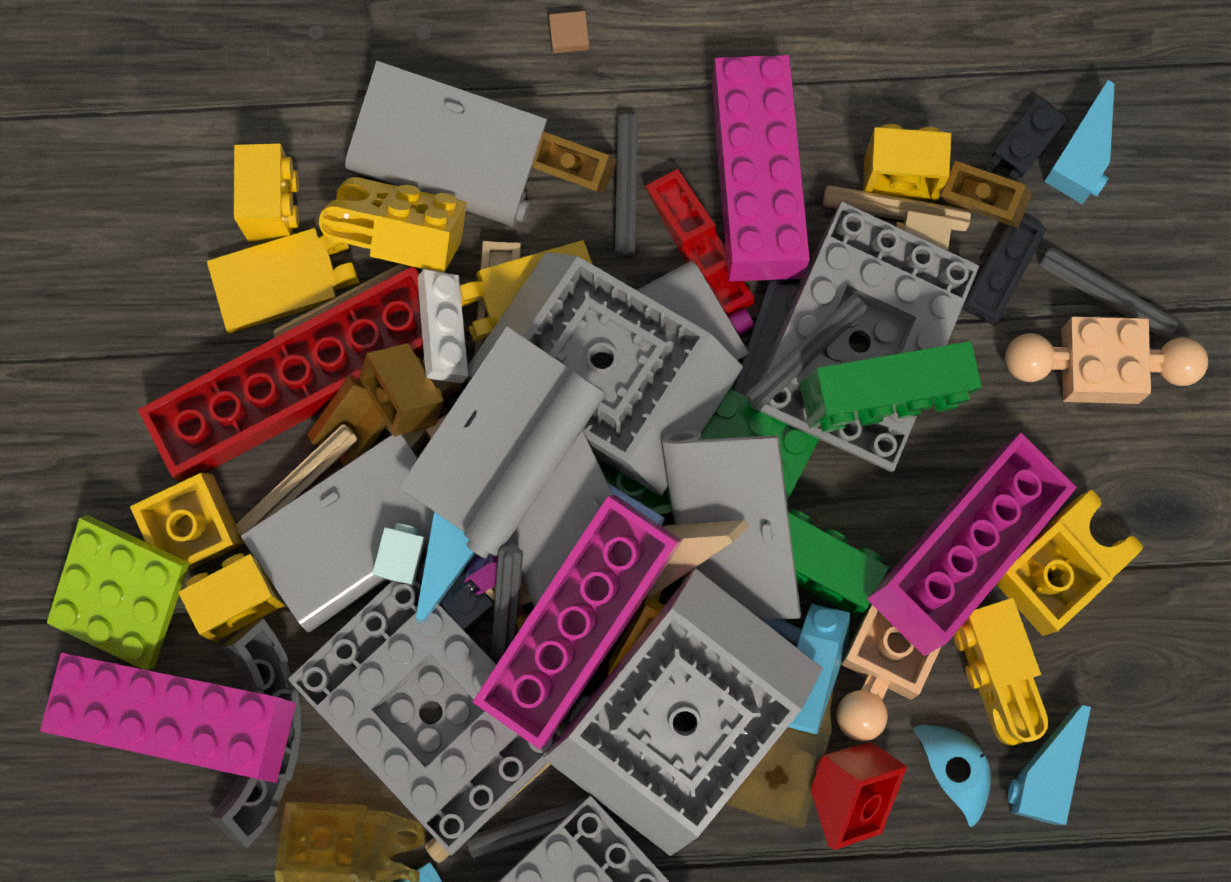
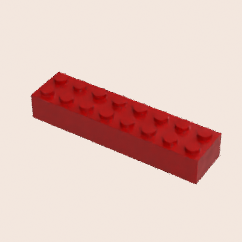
[137,266,424,483]

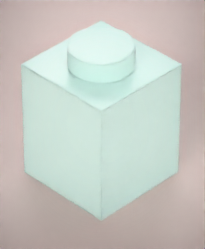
[372,523,426,586]

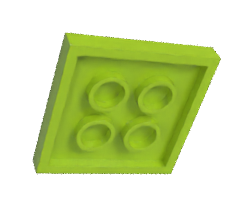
[47,515,189,671]

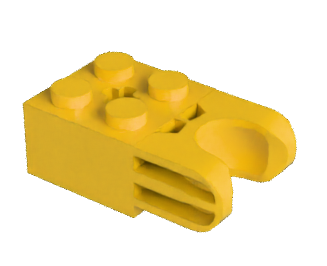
[319,177,467,273]
[996,490,1143,636]
[953,598,1048,745]

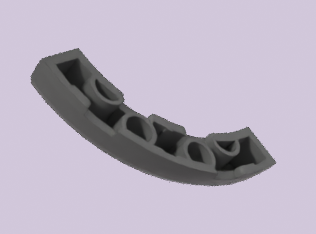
[208,619,301,848]

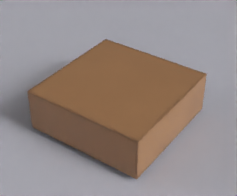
[549,11,589,53]

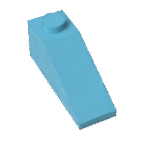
[1044,80,1114,204]
[416,512,476,623]
[788,604,850,734]
[1007,705,1091,825]

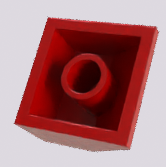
[811,742,908,850]

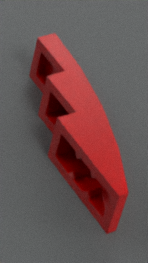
[645,169,754,316]

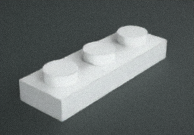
[418,269,468,384]

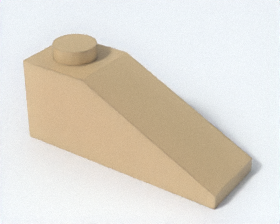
[647,520,749,598]

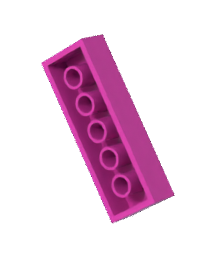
[711,55,810,282]
[867,433,1077,656]
[473,495,683,749]
[40,653,296,783]

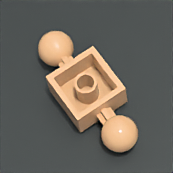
[1005,317,1208,404]
[836,603,941,741]

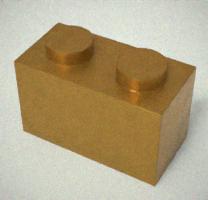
[532,132,617,194]
[941,161,1032,228]
[359,343,444,437]

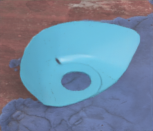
[913,725,991,827]

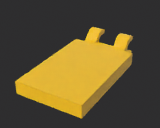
[207,228,360,334]
[459,240,592,342]

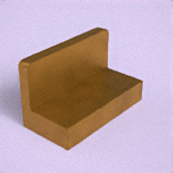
[307,376,387,467]

